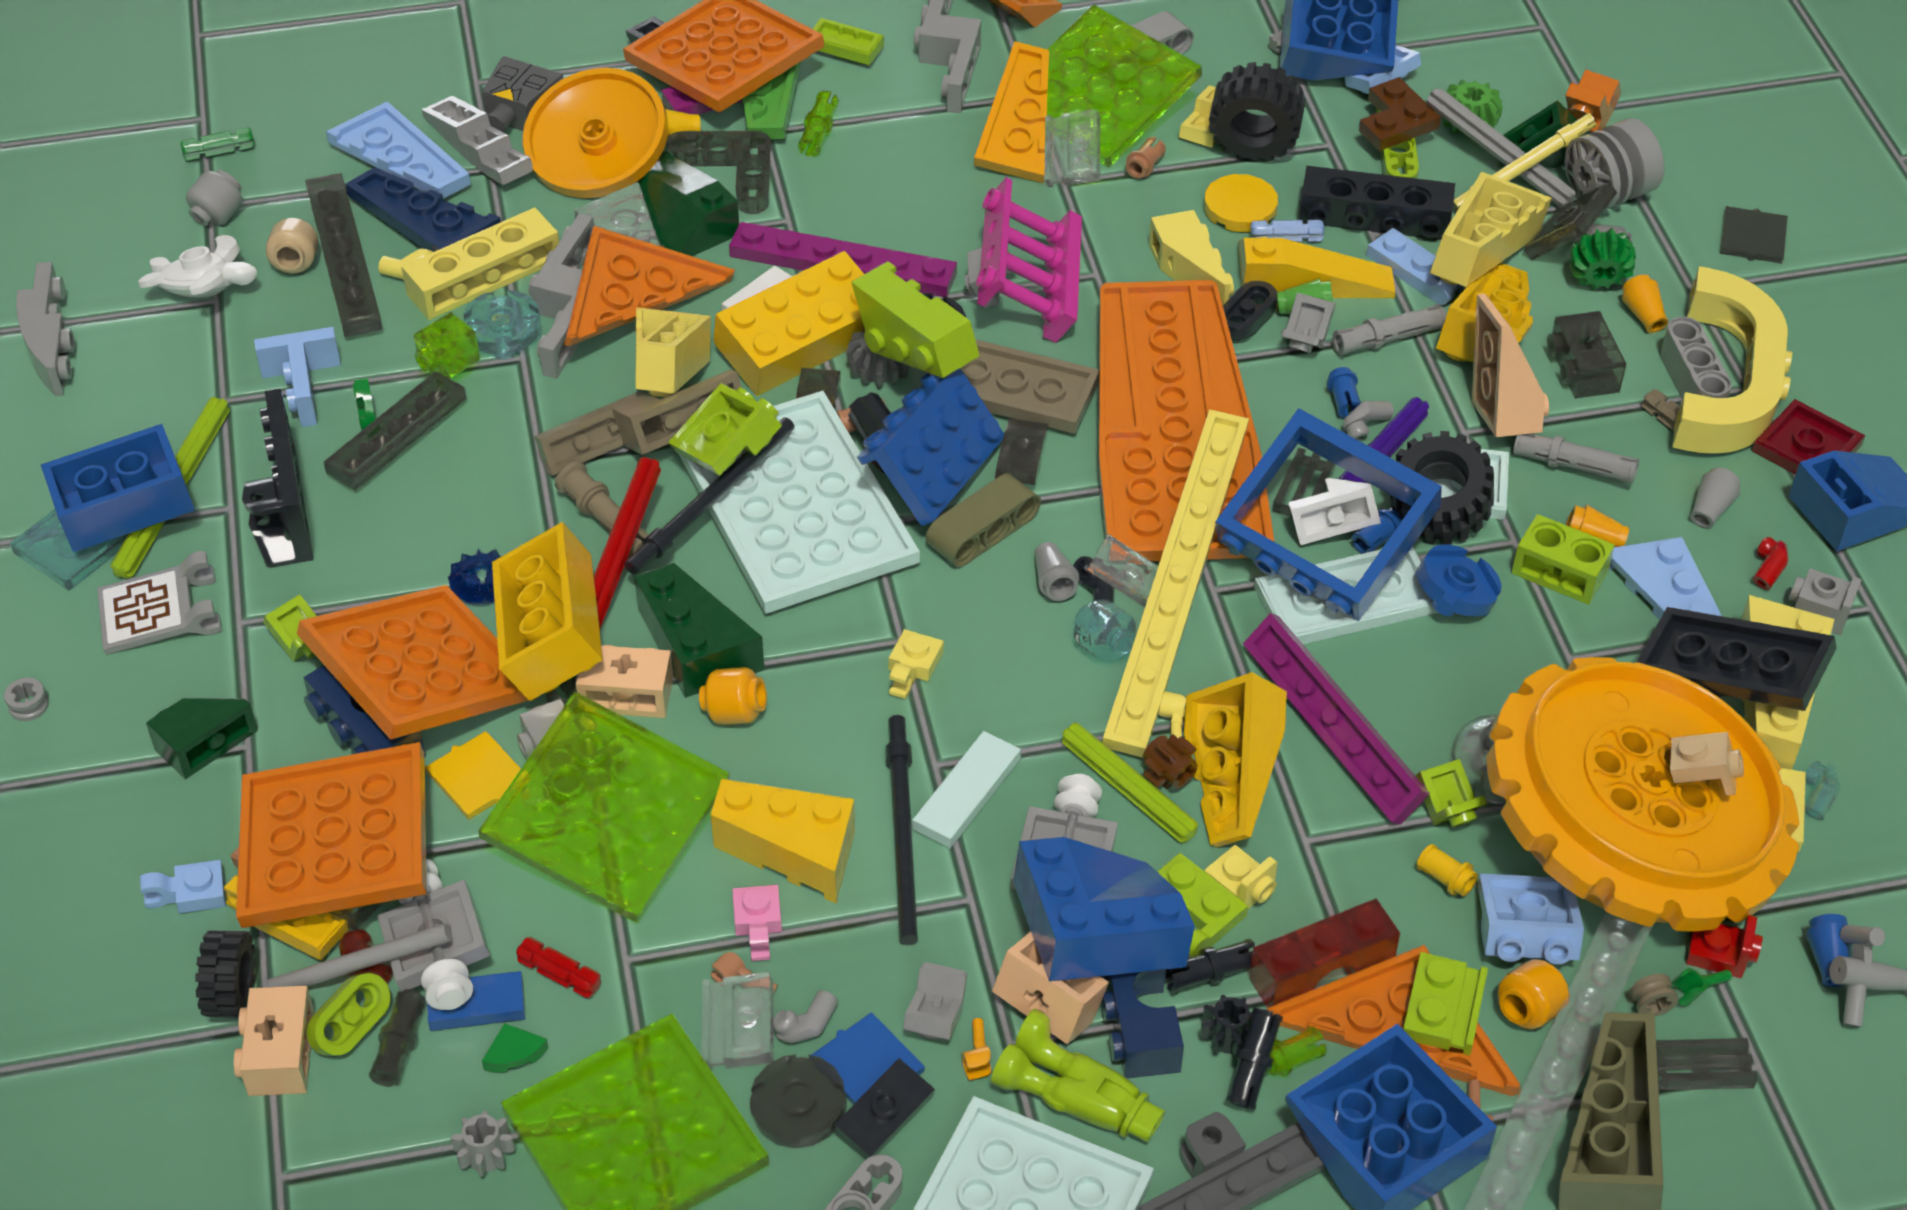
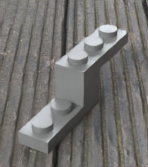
[914,0,981,114]
[528,213,594,379]

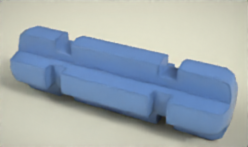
[1250,220,1324,242]

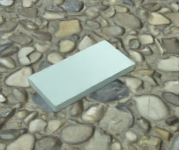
[1254,546,1439,644]

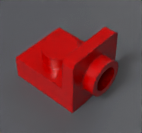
[1686,915,1763,979]

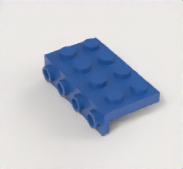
[857,368,1006,526]

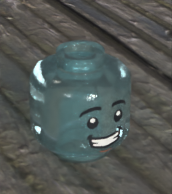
[1074,599,1136,662]

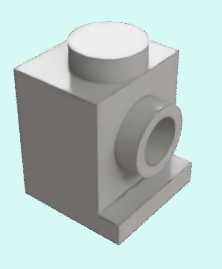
[1789,568,1862,636]

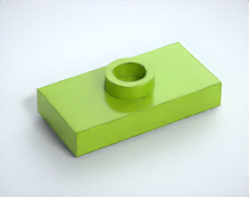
[812,18,884,65]

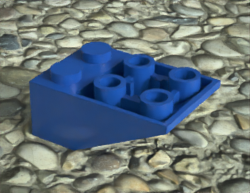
[1789,451,1907,551]

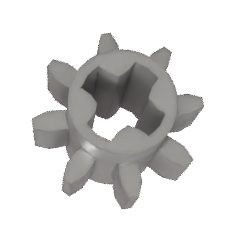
[451,1111,515,1176]

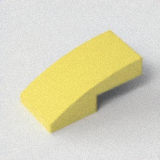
[1179,85,1216,148]

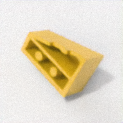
[711,779,855,904]

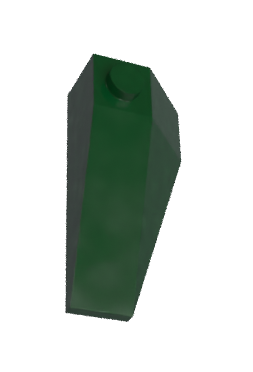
[636,151,739,256]

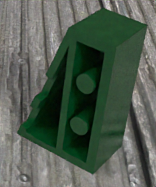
[634,563,765,698]

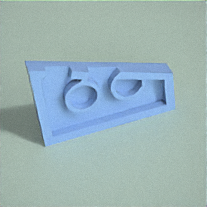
[1609,537,1722,620]

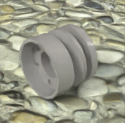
[1564,118,1665,212]

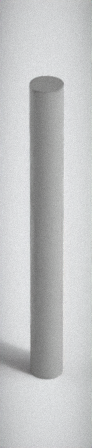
[267,923,451,987]

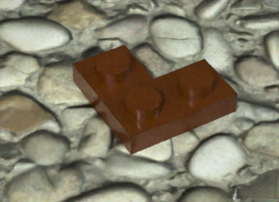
[1359,77,1441,151]

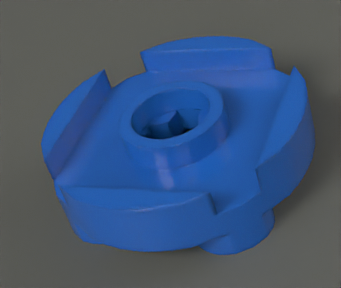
[1415,544,1502,617]

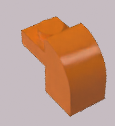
[1565,69,1621,133]

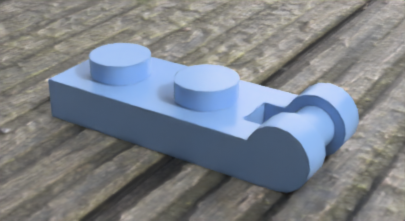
[1366,228,1467,305]

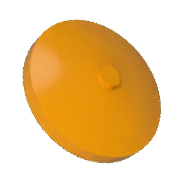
[523,68,668,198]

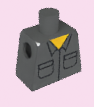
[482,56,563,132]

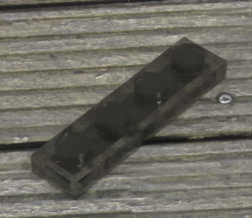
[323,371,467,490]

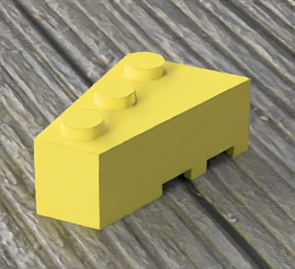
[635,307,711,397]

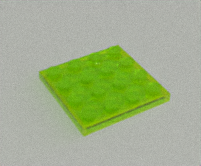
[1046,4,1202,168]
[479,691,730,923]
[501,1013,769,1210]

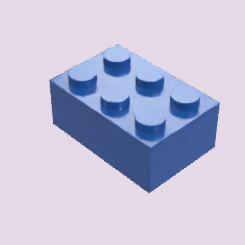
[41,424,195,553]

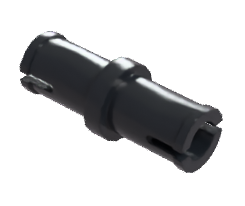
[1165,939,1260,993]
[1226,1007,1284,1110]

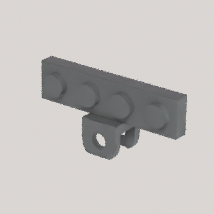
[1138,1112,1327,1210]

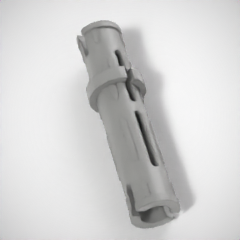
[1332,304,1446,355]
[1513,433,1640,484]

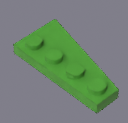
[743,62,801,140]

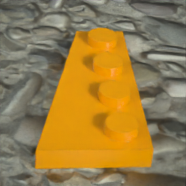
[974,41,1049,184]

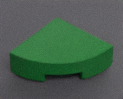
[352,378,378,436]
[482,1023,548,1073]

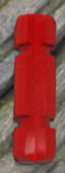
[516,937,602,998]

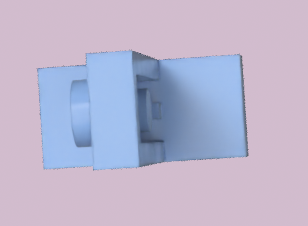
[254,327,341,427]

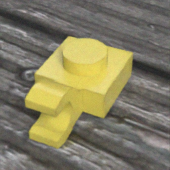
[888,629,944,699]

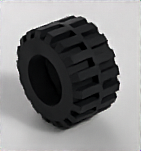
[1209,62,1305,162]
[1390,431,1494,545]

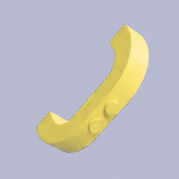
[1672,266,1792,454]

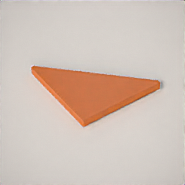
[564,226,735,346]
[1267,945,1521,1096]

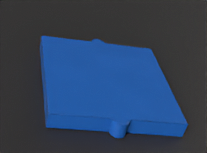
[810,1012,925,1105]

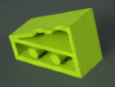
[851,261,980,378]

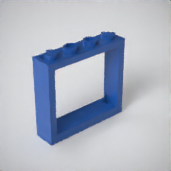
[1215,408,1442,621]

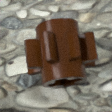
[1143,734,1198,789]

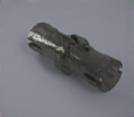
[369,989,426,1087]

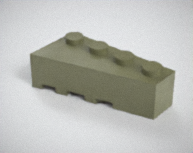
[1558,1012,1663,1210]

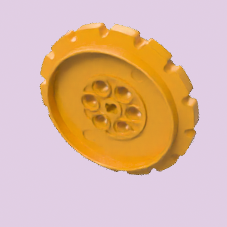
[1486,657,1800,931]

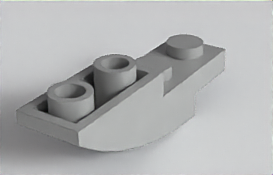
[16,262,75,396]

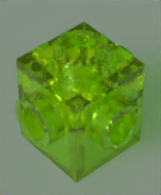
[413,312,480,382]

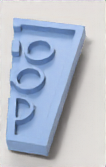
[326,102,471,199]

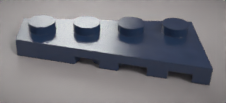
[345,167,501,252]

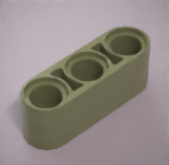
[926,473,1041,567]

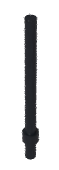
[624,417,795,575]
[885,715,918,945]

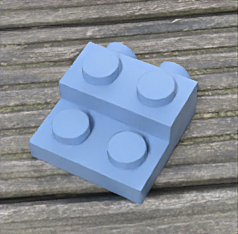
[1478,873,1584,964]

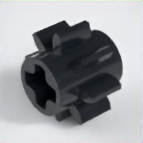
[1200,995,1253,1055]

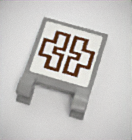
[97,551,222,655]

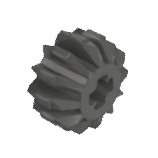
[846,328,911,388]

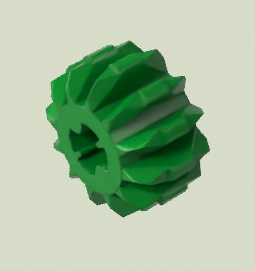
[1570,228,1636,290]

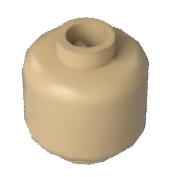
[266,218,319,274]

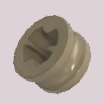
[1629,973,1679,1017]

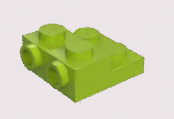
[668,383,782,476]

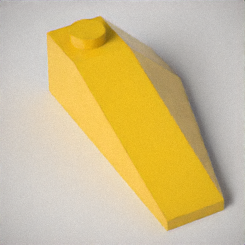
[1238,237,1396,298]
[1436,263,1533,362]
[1184,672,1287,848]

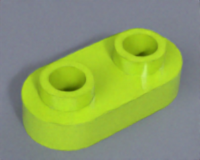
[307,973,390,1056]

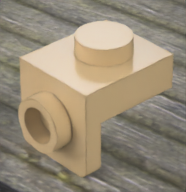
[1670,732,1744,796]

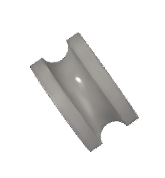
[4,677,49,721]

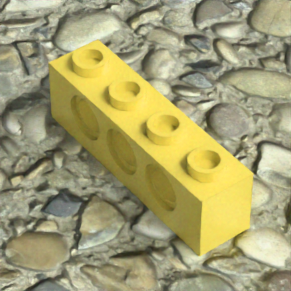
[401,207,559,320]

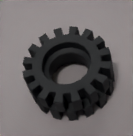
[195,930,256,1017]

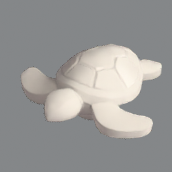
[138,235,257,298]

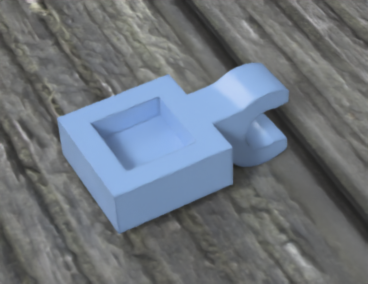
[140,860,226,913]

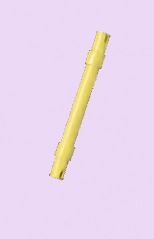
[1453,113,1597,212]

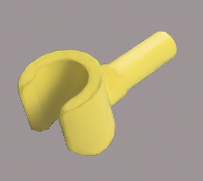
[1159,691,1186,738]

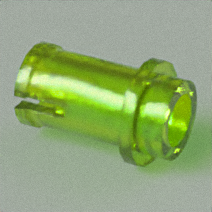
[1267,1027,1327,1077]

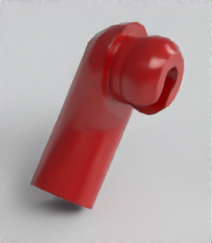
[1752,537,1788,590]

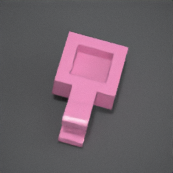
[732,885,782,961]

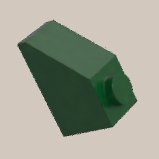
[1500,100,1585,168]
[146,698,258,780]

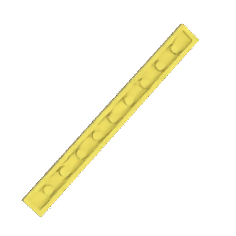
[1102,409,1249,758]

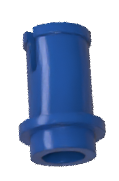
[1326,367,1361,418]
[1351,508,1402,554]

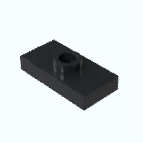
[833,1058,935,1160]

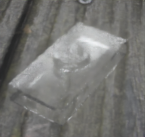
[1087,534,1158,607]

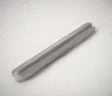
[1426,88,1576,207]

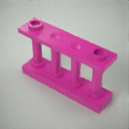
[976,177,1082,343]

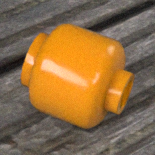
[699,667,767,725]
[1497,959,1569,1030]

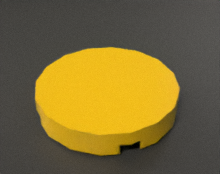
[1204,174,1278,232]

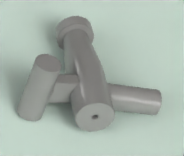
[1830,925,1907,1026]

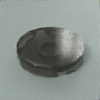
[750,1054,847,1149]

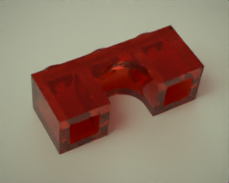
[1249,898,1401,1008]

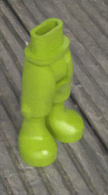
[991,1008,1166,1143]

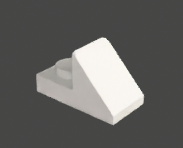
[1289,478,1381,545]

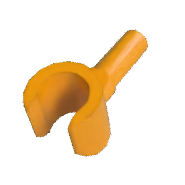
[961,1018,992,1080]

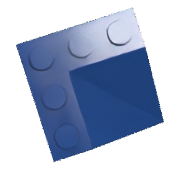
[1280,0,1398,81]
[1013,837,1195,982]
[1285,1024,1497,1210]

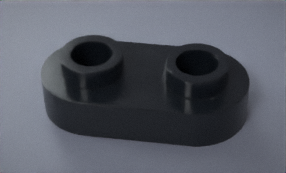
[1223,281,1277,340]

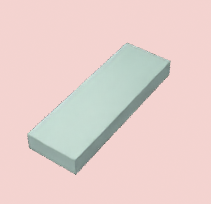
[912,731,1021,849]

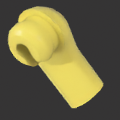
[378,249,433,280]

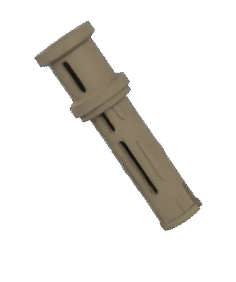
[554,461,649,554]

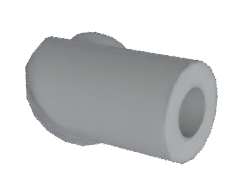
[772,990,838,1044]

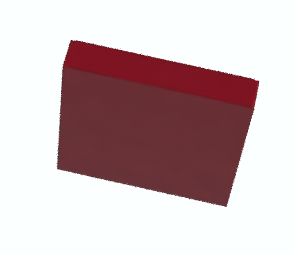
[1751,399,1866,475]

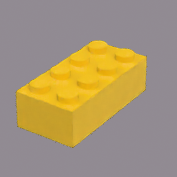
[713,251,864,396]
[492,522,603,701]

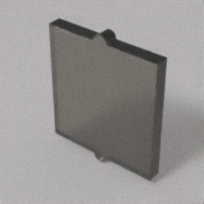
[1720,206,1788,264]

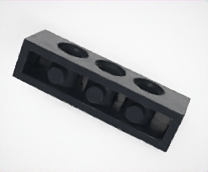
[1299,165,1455,240]

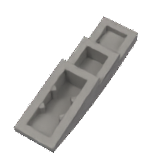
[422,96,534,185]

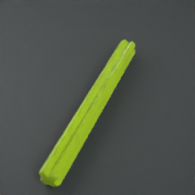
[110,397,230,579]

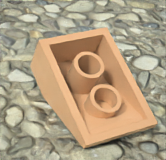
[1472,293,1549,437]

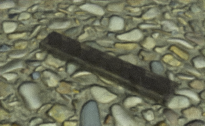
[305,173,383,337]

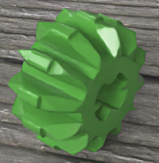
[1441,79,1503,137]

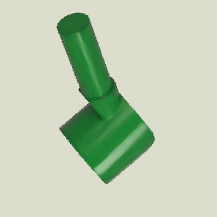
[1671,968,1732,1006]

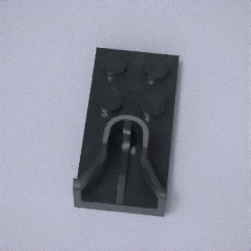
[242,388,314,568]
[1637,607,1837,711]

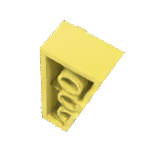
[1430,172,1552,287]
[1741,595,1835,770]

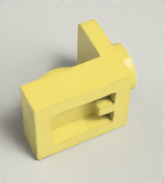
[1204,845,1278,909]

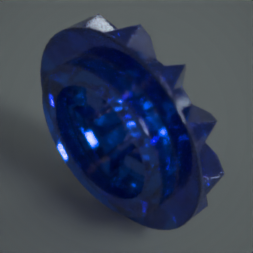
[448,548,502,604]

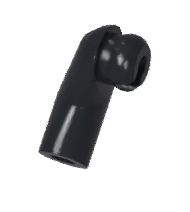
[1073,556,1115,613]

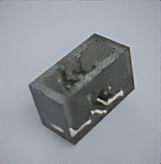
[1547,311,1627,399]

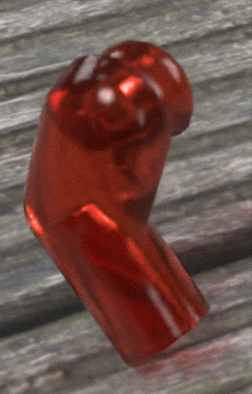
[339,929,393,985]

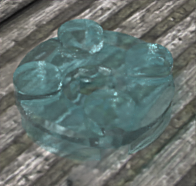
[463,290,542,360]

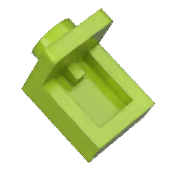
[263,594,316,662]
[1415,759,1487,828]

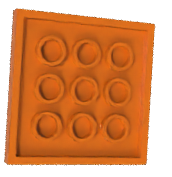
[623,0,825,113]
[297,585,538,740]
[236,742,427,928]

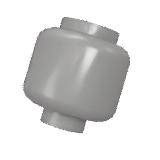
[186,170,243,226]

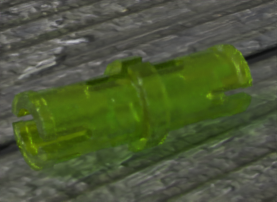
[798,90,839,157]

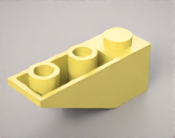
[1149,210,1234,305]

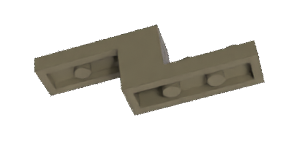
[534,369,742,476]

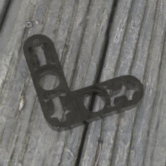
[665,131,772,214]

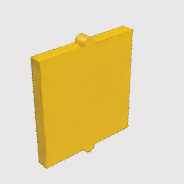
[425,731,530,820]

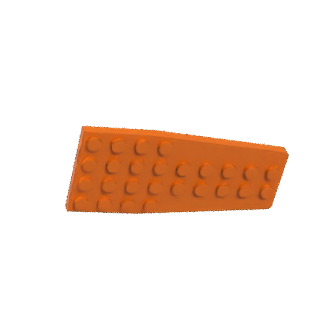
[1099,280,1275,563]

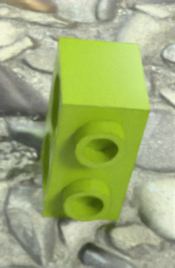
[1511,514,1615,605]

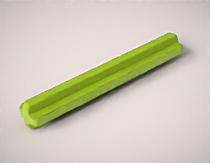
[1062,722,1198,843]

